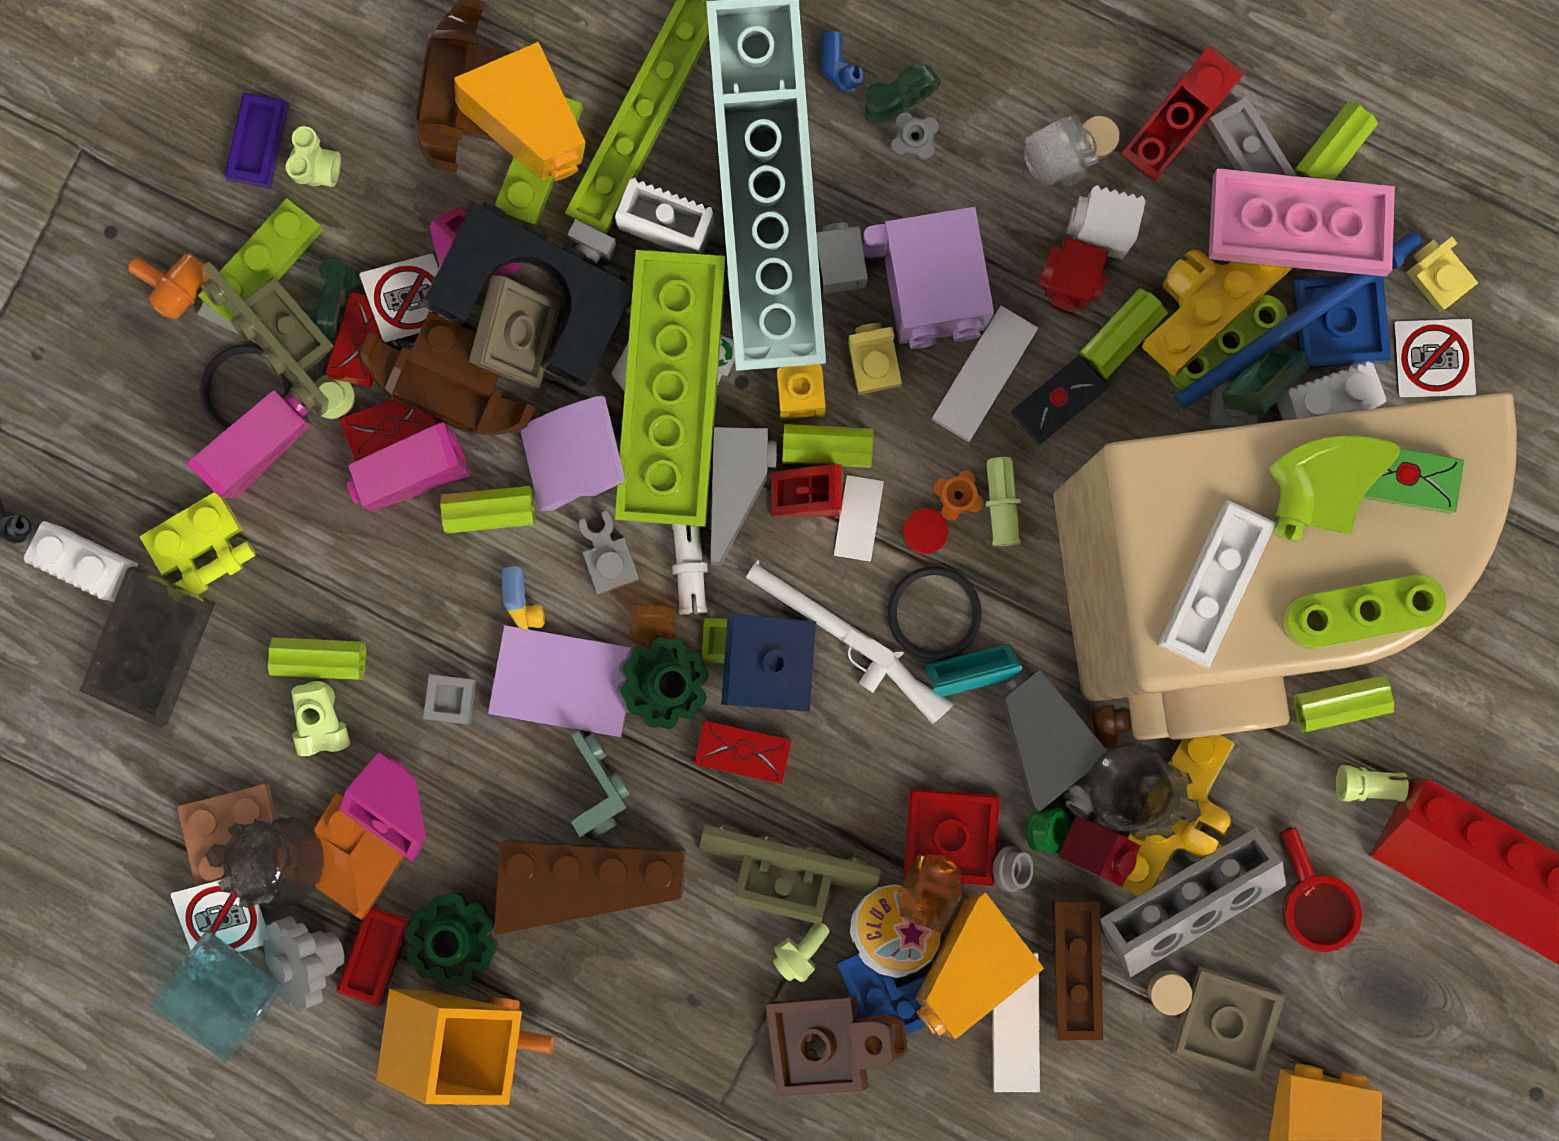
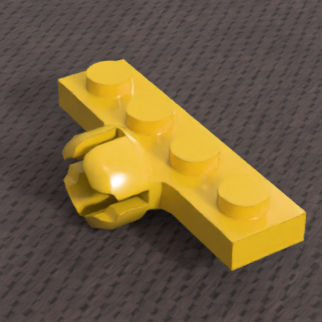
[1142,249,1293,377]
[1116,735,1235,897]

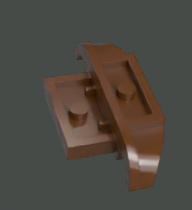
[413,0,511,173]
[360,311,535,436]

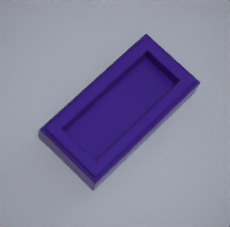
[224,92,289,189]

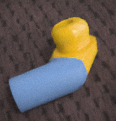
[501,566,545,630]

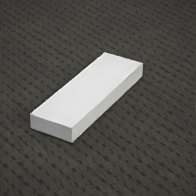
[931,305,1038,442]
[1158,500,1276,668]
[992,952,1040,1092]

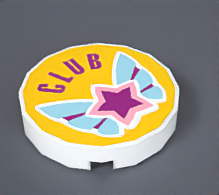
[850,884,941,978]

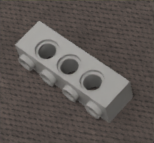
[1100,827,1286,977]

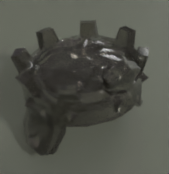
[1088,741,1201,841]
[205,817,325,908]

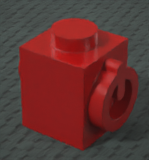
[1038,237,1109,312]

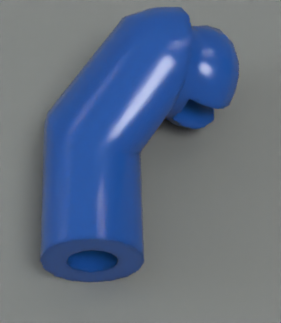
[820,31,864,92]

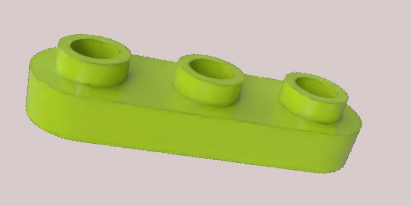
[1168,295,1287,390]
[1283,575,1446,649]

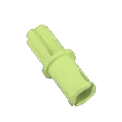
[985,457,1021,547]

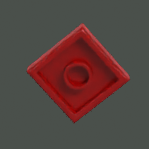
[903,788,1000,886]

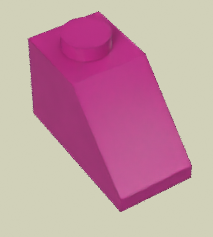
[339,752,426,862]

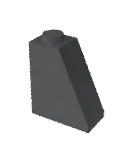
[1000,668,1110,812]

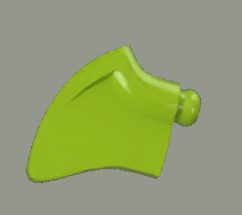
[1268,436,1400,542]

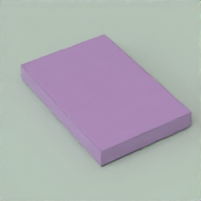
[488,625,631,737]

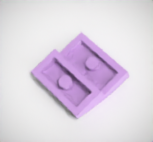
[520,396,625,511]

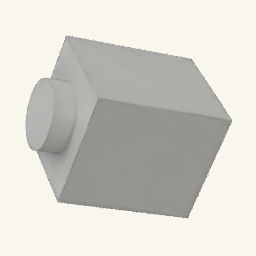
[816,222,868,294]

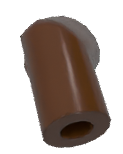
[1093,704,1131,748]

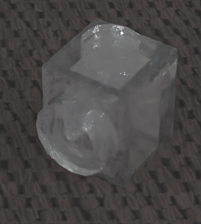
[1023,114,1099,189]

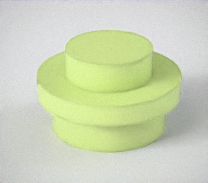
[315,375,355,419]

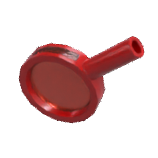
[1279,826,1363,953]

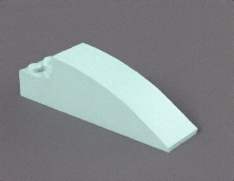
[706,0,826,371]

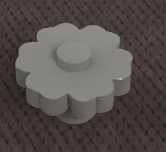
[263,916,344,1012]

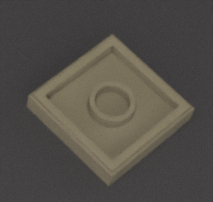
[469,275,561,388]
[1170,965,1286,1083]

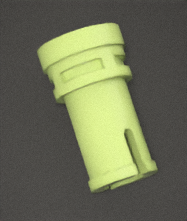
[1336,765,1409,802]

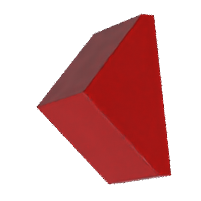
[771,464,842,517]

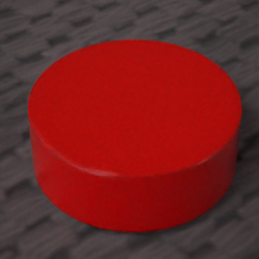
[903,509,949,555]

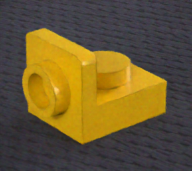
[777,364,826,421]

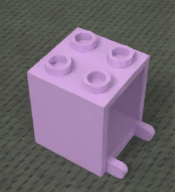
[862,207,994,349]

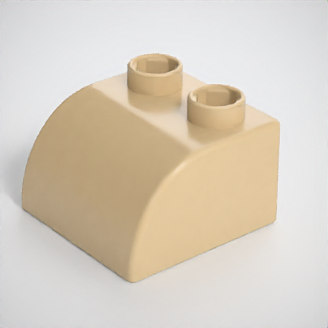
[1053,392,1517,740]

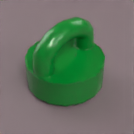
[1026,808,1071,854]

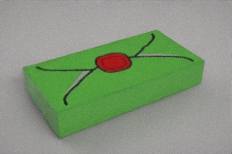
[1363,448,1464,514]

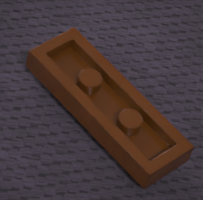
[1052,900,1103,1040]

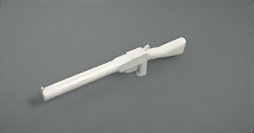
[746,560,956,724]

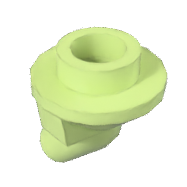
[773,923,830,982]

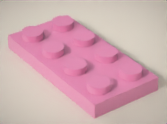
[1208,169,1395,277]

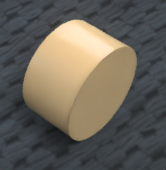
[1077,116,1119,159]
[1147,970,1192,1015]

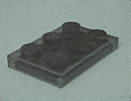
[79,566,215,728]

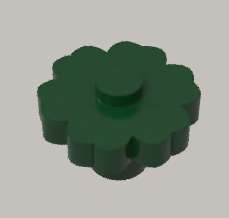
[617,637,709,729]
[405,893,499,988]

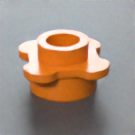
[933,470,984,521]

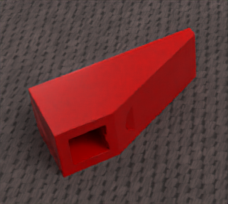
[1121,45,1247,181]

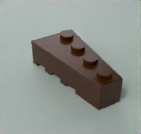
[494,840,686,935]

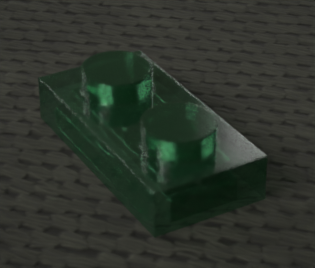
[1222,348,1309,415]

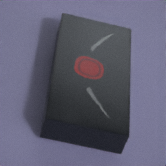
[1010,354,1108,446]

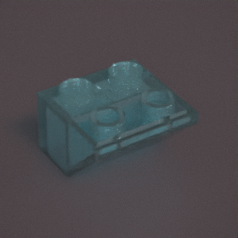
[151,930,282,1062]

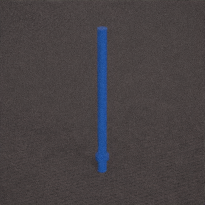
[1174,231,1423,410]

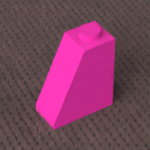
[187,390,312,499]
[346,422,472,512]

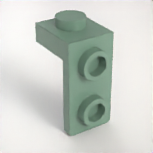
[570,730,631,839]

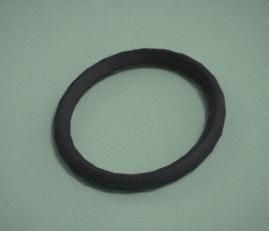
[199,344,293,431]
[888,566,982,660]

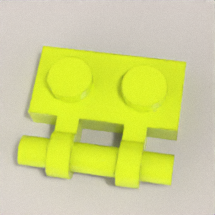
[139,492,256,602]

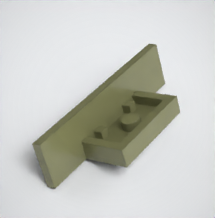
[201,261,334,417]
[699,825,882,925]

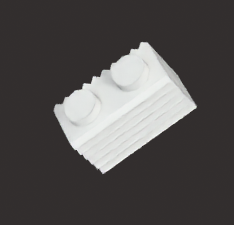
[615,178,715,254]
[1067,185,1146,260]
[1276,361,1386,420]
[24,521,138,602]

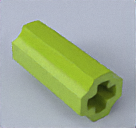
[1294,101,1378,180]
[1078,287,1168,379]
[782,424,874,468]
[440,486,536,534]
[268,637,366,680]
[1293,675,1394,732]

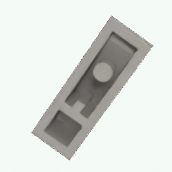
[711,427,777,566]

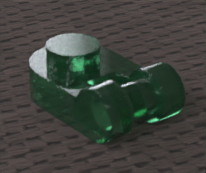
[864,63,941,124]
[311,257,357,342]

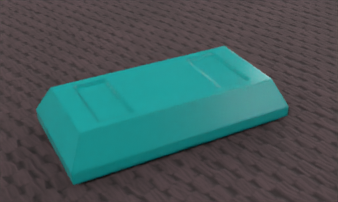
[925,644,1022,697]

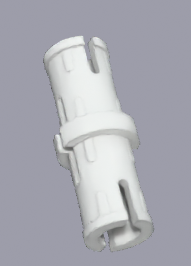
[672,525,708,615]

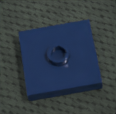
[721,614,816,711]

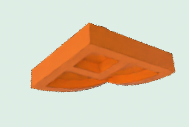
[289,792,404,919]

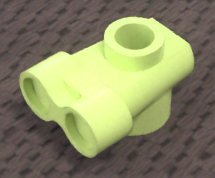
[286,126,341,187]
[291,681,350,756]

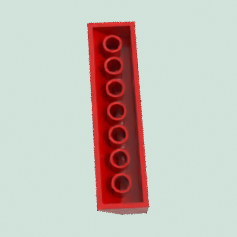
[1369,778,1559,965]

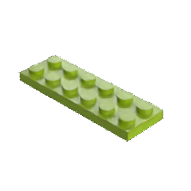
[615,250,727,527]

